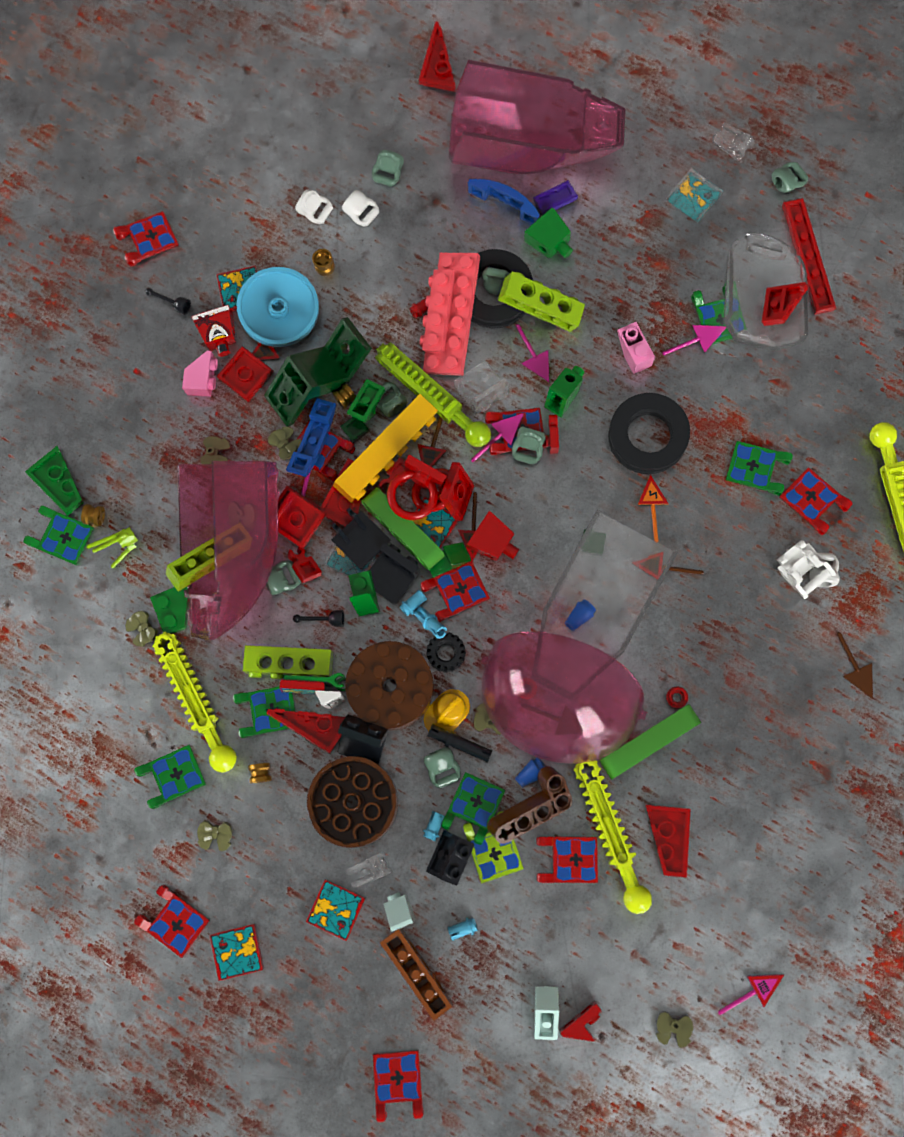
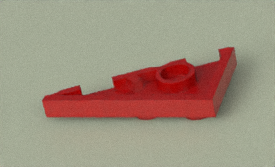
[419,21,456,92]
[266,709,345,754]

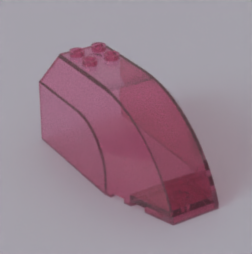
[449,60,626,174]
[177,461,279,640]

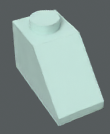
[384,892,416,932]
[534,986,559,1040]

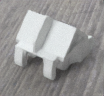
[777,540,836,599]

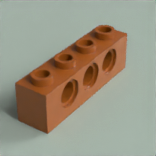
[380,928,453,1021]

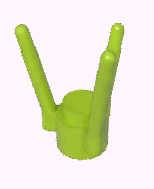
[86,527,139,568]

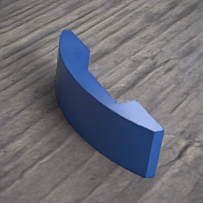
[468,179,540,225]
[286,398,336,477]

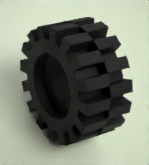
[426,632,466,673]

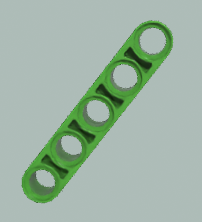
[361,487,445,570]
[599,704,702,780]

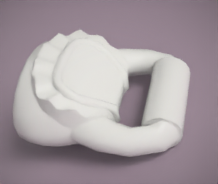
[295,189,333,224]
[342,190,379,227]
[809,552,839,587]

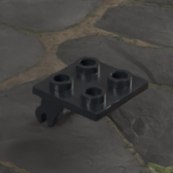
[331,507,391,570]

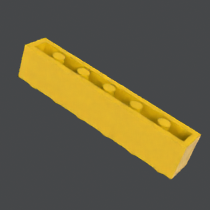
[333,394,438,502]

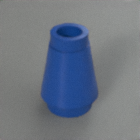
[564,599,596,631]
[515,757,546,788]

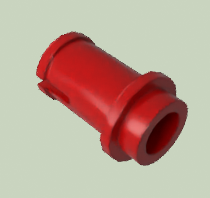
[409,298,428,318]

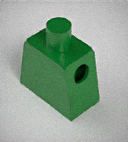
[524,207,573,258]
[544,366,584,418]

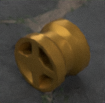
[332,383,356,409]
[81,504,105,527]
[248,763,272,784]

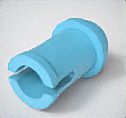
[399,590,427,616]
[423,811,445,841]
[448,917,478,941]

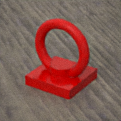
[387,454,447,520]
[411,462,475,521]

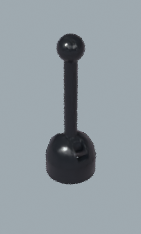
[145,288,191,315]
[293,610,345,627]

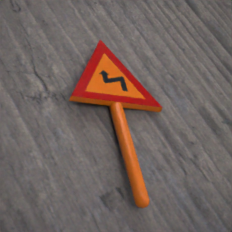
[638,474,669,543]

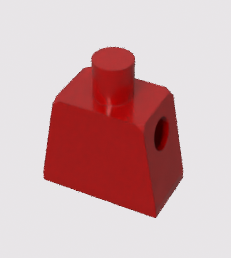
[466,511,520,561]

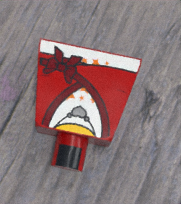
[191,305,236,357]

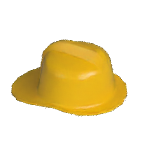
[424,689,470,732]

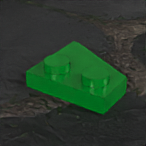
[150,585,191,634]

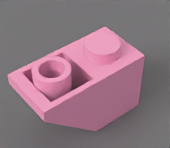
[617,322,655,374]
[182,351,218,397]

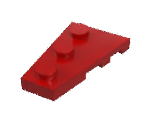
[320,458,361,528]
[646,805,691,878]

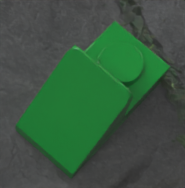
[347,379,385,423]
[429,542,472,578]
[348,570,380,617]

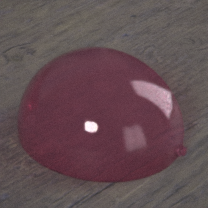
[481,632,647,763]

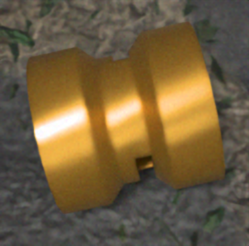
[312,249,335,276]

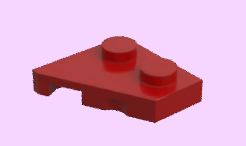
[762,282,808,326]

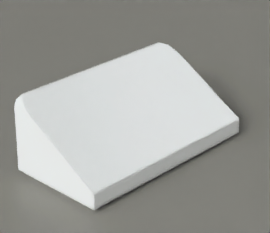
[315,691,346,709]

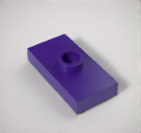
[533,180,578,216]

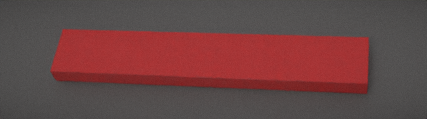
[782,198,836,315]

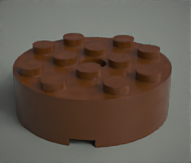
[345,641,434,731]
[307,756,398,848]

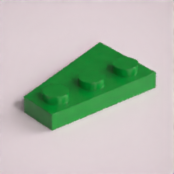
[25,446,84,516]

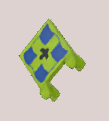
[463,811,524,883]

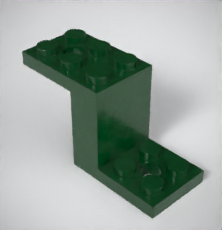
[264,317,372,427]

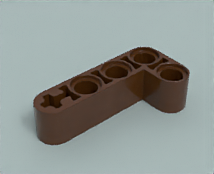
[487,766,572,844]

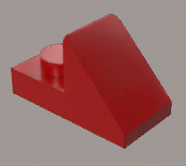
[559,1000,602,1042]

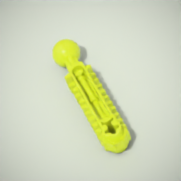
[870,422,904,552]
[153,632,237,773]
[573,757,652,914]

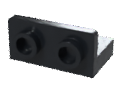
[426,830,474,886]

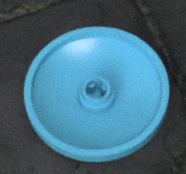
[237,267,319,347]

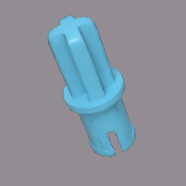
[414,607,447,639]

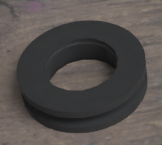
[471,249,533,328]
[608,393,690,474]

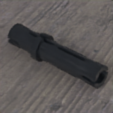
[427,724,493,763]

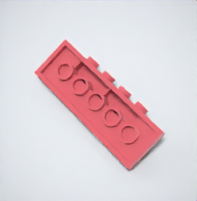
[420,253,480,376]

